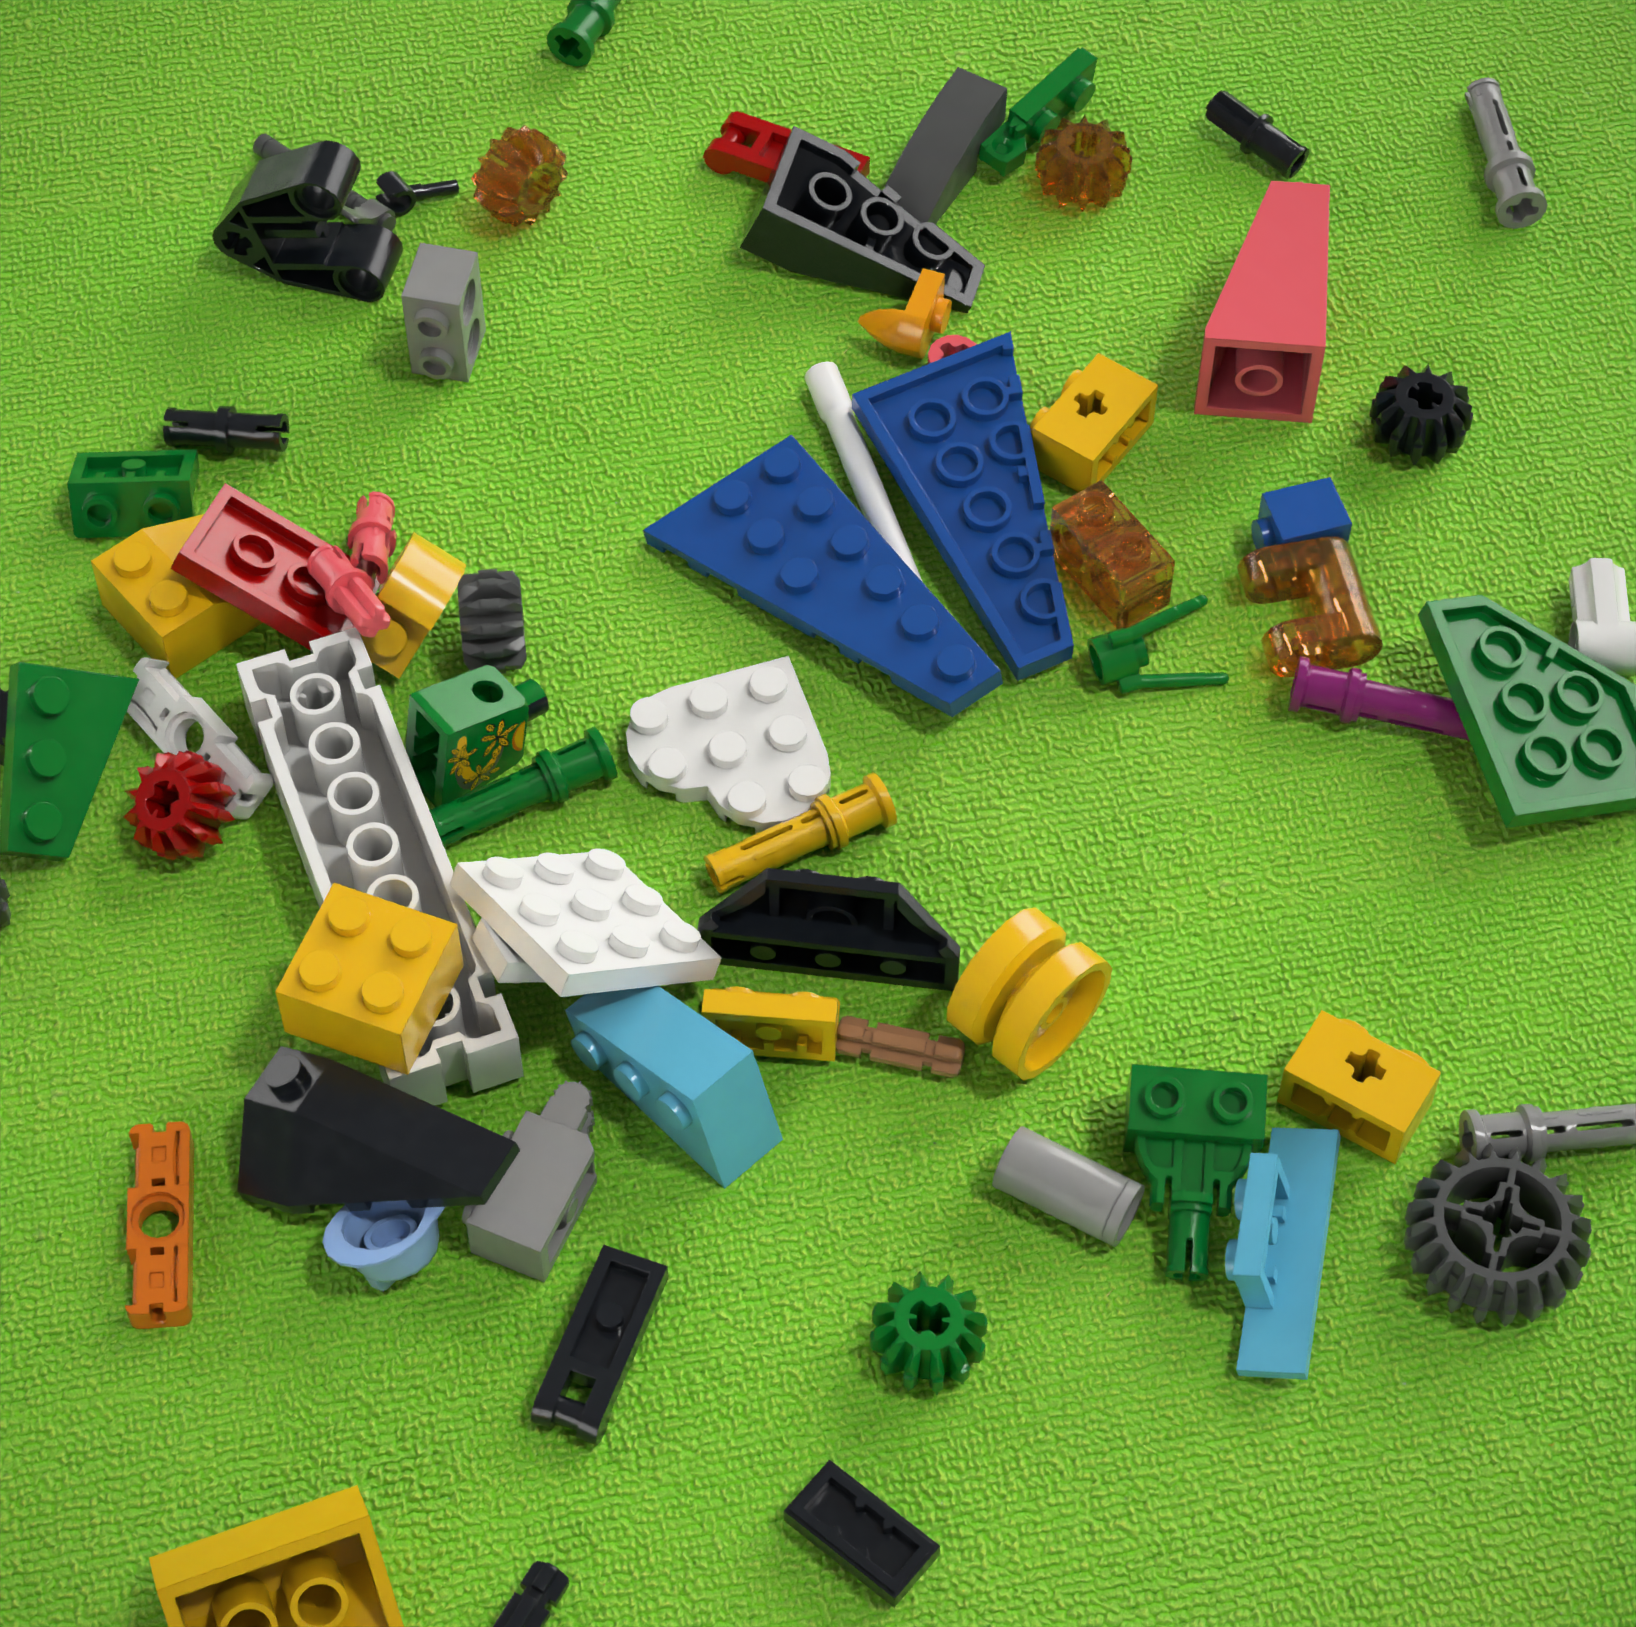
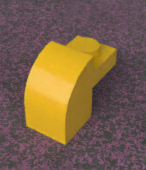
[359,532,466,679]

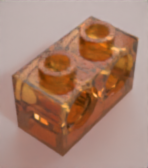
[1050,480,1175,629]

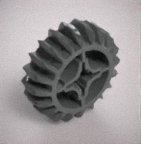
[1404,1143,1592,1327]

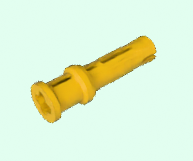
[704,772,897,894]

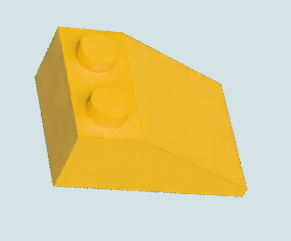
[91,514,263,678]

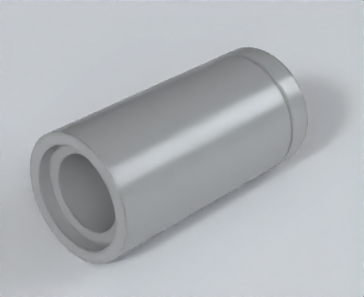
[992,1126,1145,1247]

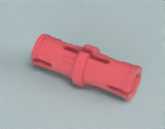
[347,491,397,587]

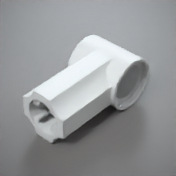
[1568,558,1636,677]

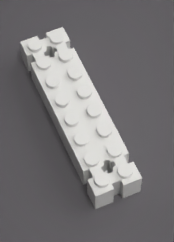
[236,627,524,1105]

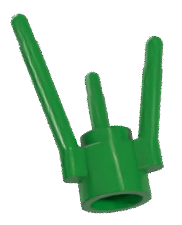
[1087,595,1229,694]

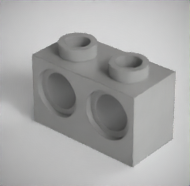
[401,243,486,382]

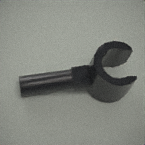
[376,171,459,217]

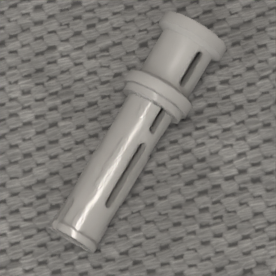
[1464,78,1548,229]
[1459,1104,1636,1165]

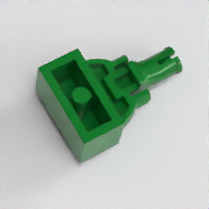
[1123,1064,1268,1281]

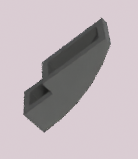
[884,67,1007,224]

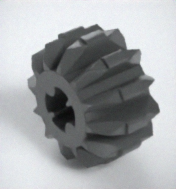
[458,569,527,674]

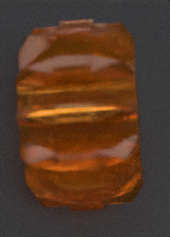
[1035,114,1132,212]
[471,125,568,227]

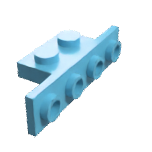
[1225,1128,1341,1380]

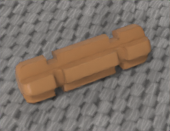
[836,1016,965,1078]

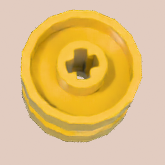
[946,907,1112,1081]

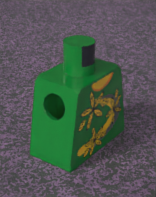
[405,665,549,807]

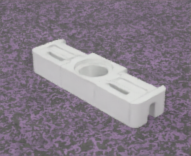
[127,657,274,820]

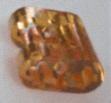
[1237,537,1383,677]

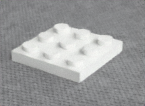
[449,849,722,997]

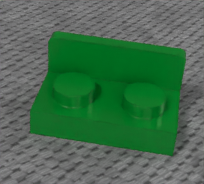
[67,449,200,538]

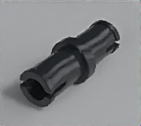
[163,406,289,453]

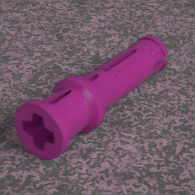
[1288,656,1470,742]

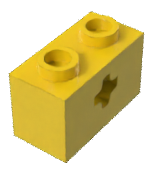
[1030,353,1158,498]
[1277,1010,1441,1164]

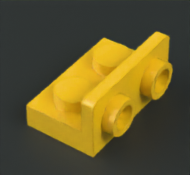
[701,986,840,1062]

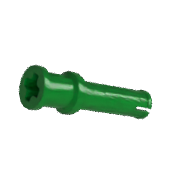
[547,0,621,67]
[429,726,617,847]

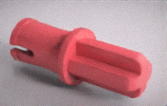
[307,544,391,638]

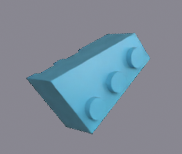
[565,986,783,1189]

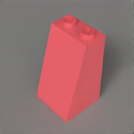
[1194,181,1330,423]

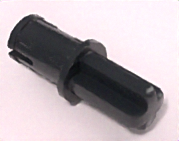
[1205,90,1309,179]

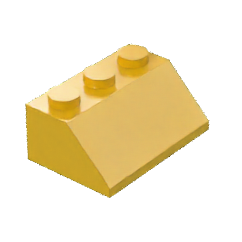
[149,1485,404,1627]

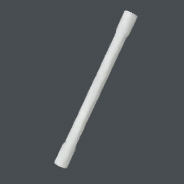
[805,362,923,582]

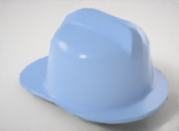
[322,1200,445,1291]

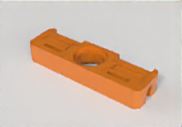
[125,1121,194,1329]

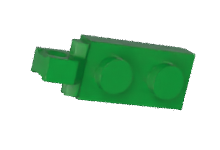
[978,47,1098,177]

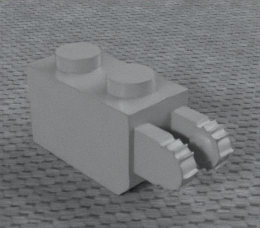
[462,1081,597,1283]

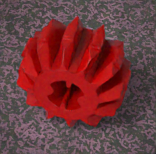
[123,751,236,860]

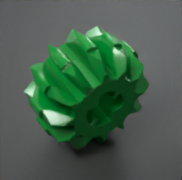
[869,1271,988,1395]

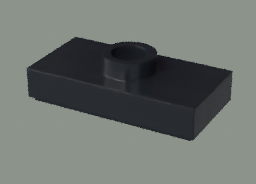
[784,1460,940,1608]

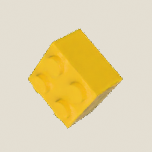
[275,883,464,1075]

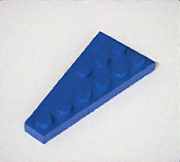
[852,331,1074,681]
[643,435,1003,717]

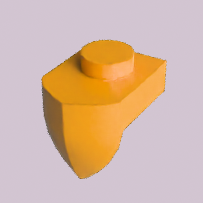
[858,268,952,359]

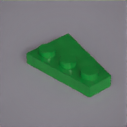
[0,662,139,861]

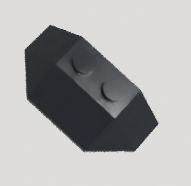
[698,868,961,991]

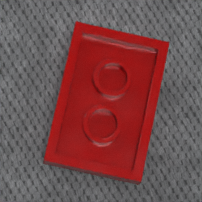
[170,483,380,651]

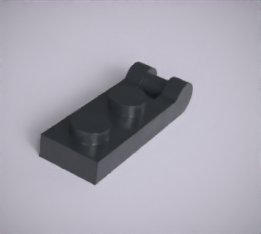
[531,1245,668,1445]

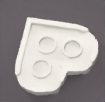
[626,656,831,834]

